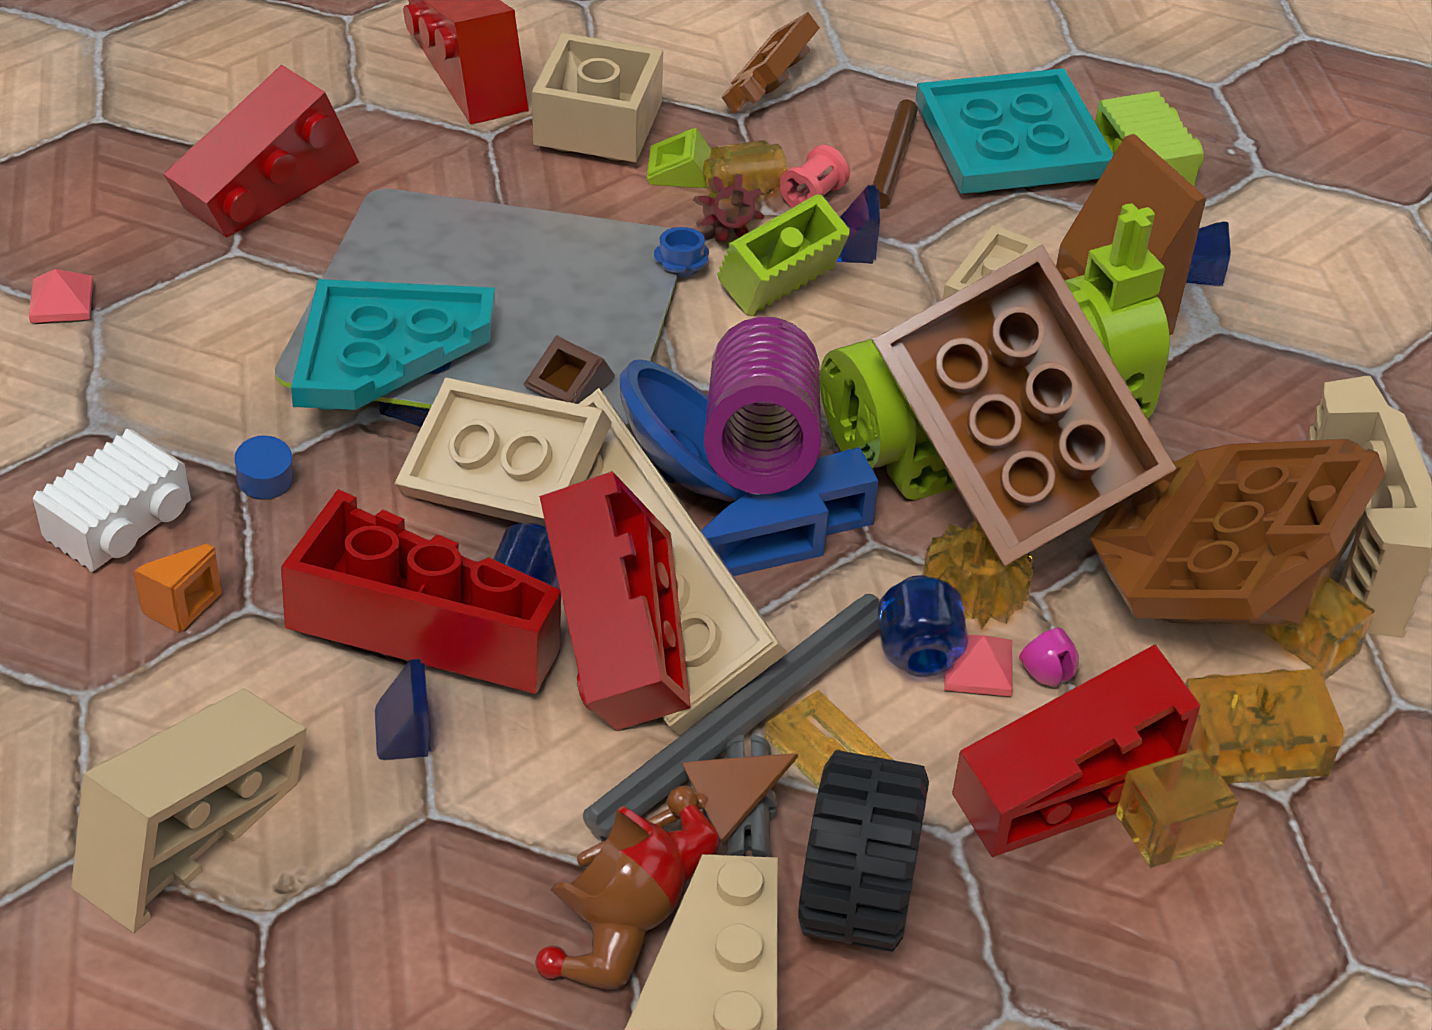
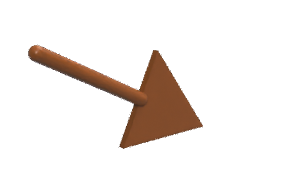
[577,753,799,866]

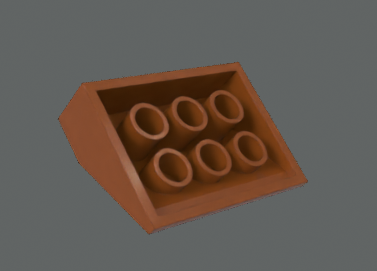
[872,244,1176,567]

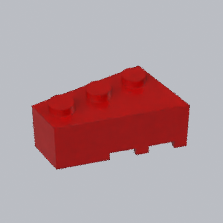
[403,0,529,125]
[163,64,360,238]
[539,471,691,731]
[952,644,1201,857]

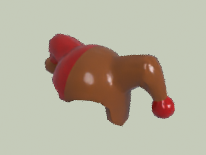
[535,786,721,990]

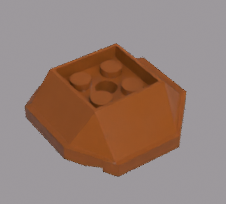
[1089,439,1385,625]

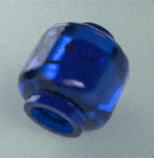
[877,575,969,677]

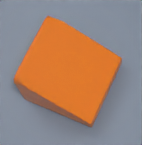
[133,543,222,633]

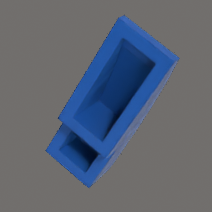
[702,447,878,576]

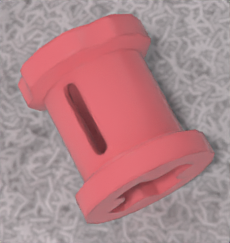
[780,144,850,208]

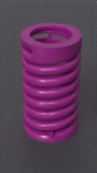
[704,316,821,494]

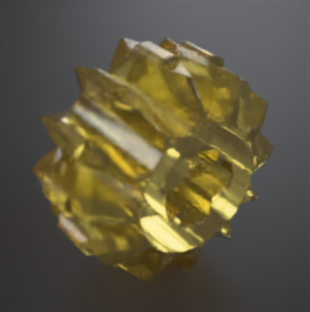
[922,518,1034,629]

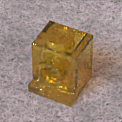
[1265,578,1375,686]

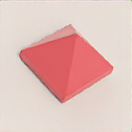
[29,269,93,323]
[944,634,1012,697]

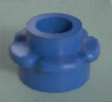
[654,227,709,277]

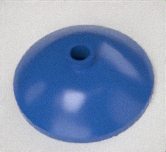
[619,359,748,503]

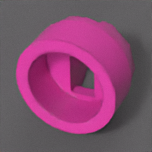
[1019,628,1079,687]

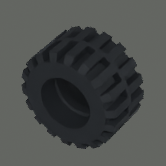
[798,750,929,952]

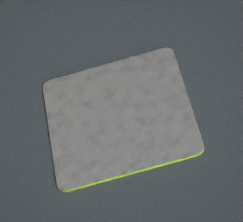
[275,189,678,427]

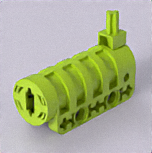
[820,203,1170,500]

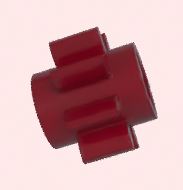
[693,173,764,242]

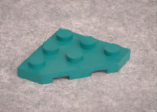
[291,279,495,410]

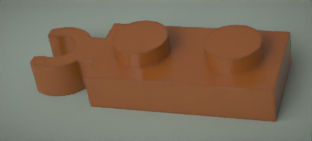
[721,12,820,114]

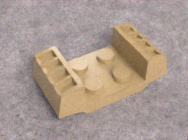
[1309,376,1432,638]

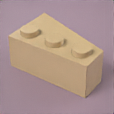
[71,688,307,934]
[625,854,778,1030]

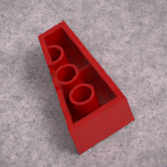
[281,489,561,694]

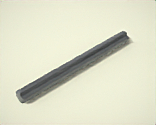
[583,594,888,842]

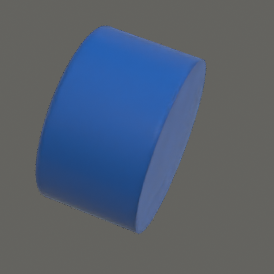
[234,436,293,499]

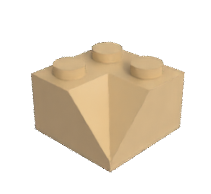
[532,33,663,162]

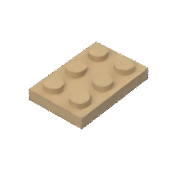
[394,377,612,529]

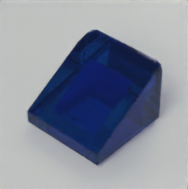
[836,185,880,264]
[1186,221,1231,286]
[374,659,431,760]

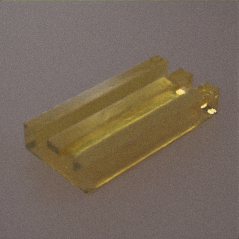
[765,690,894,788]

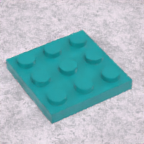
[915,68,1113,194]

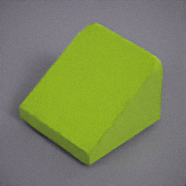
[647,127,715,188]

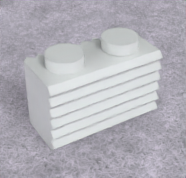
[33,428,191,572]

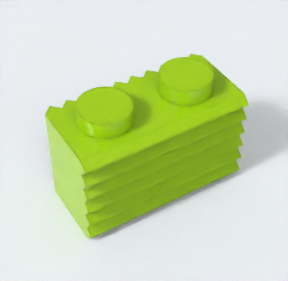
[1095,91,1204,186]
[717,194,850,316]

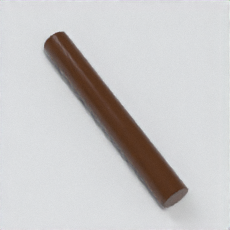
[868,99,918,209]

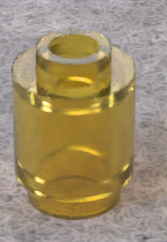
[703,140,787,201]

